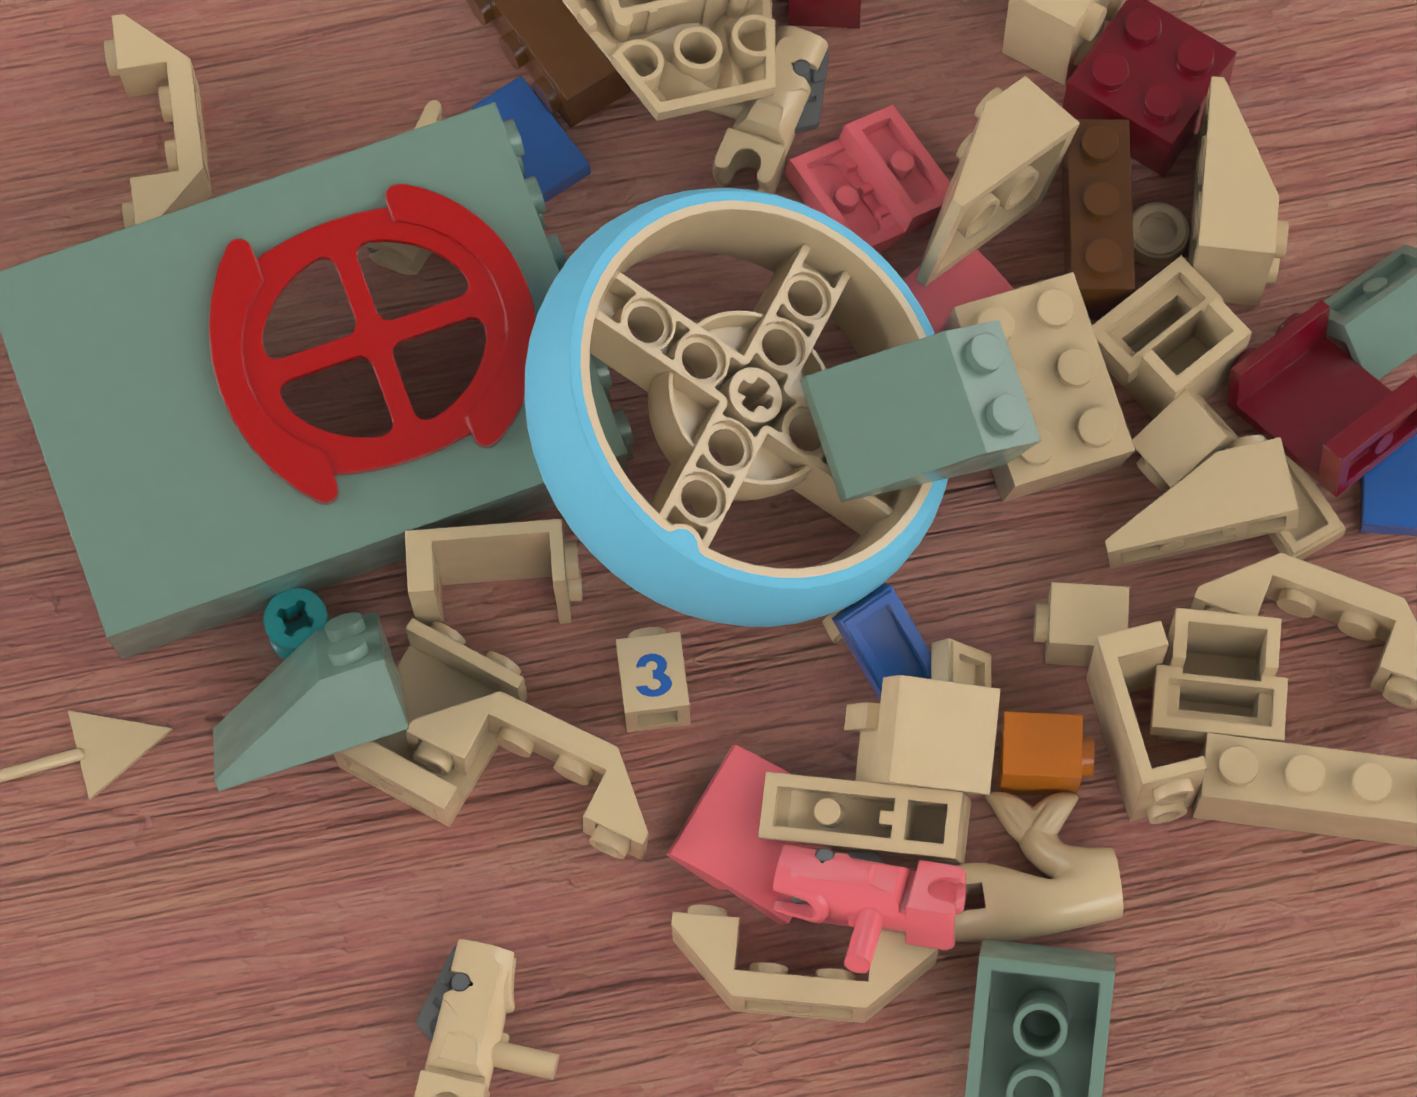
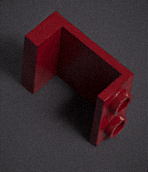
[1227,300,1417,497]

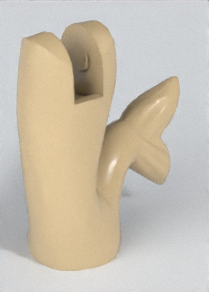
[954,792,1124,943]

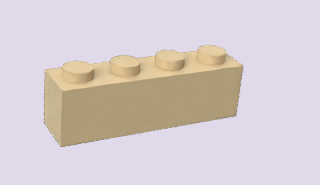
[1192,733,1417,847]

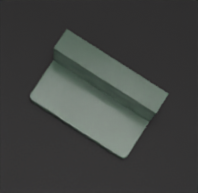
[1324,244,1417,380]

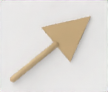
[0,710,173,801]

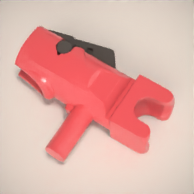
[773,845,966,973]

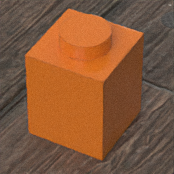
[999,711,1095,795]

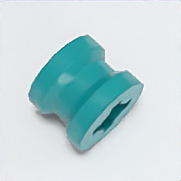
[263,588,330,660]

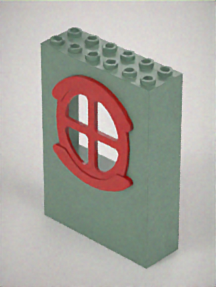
[0,102,635,660]

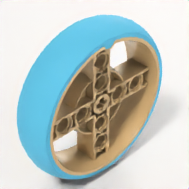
[524,188,948,627]

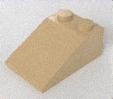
[916,76,1080,287]
[1188,76,1289,306]

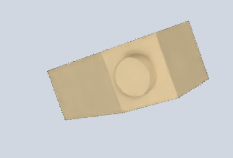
[1105,435,1299,569]
[758,772,971,864]

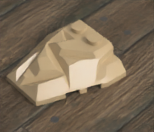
[562,0,775,121]

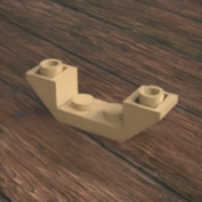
[104,14,212,228]
[1190,553,1417,709]
[406,691,649,860]
[671,905,938,1023]

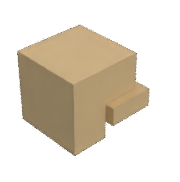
[1092,255,1252,419]
[1150,608,1288,744]
[844,675,1001,796]

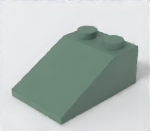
[800,320,1041,502]
[213,611,409,792]
[965,939,1116,1097]

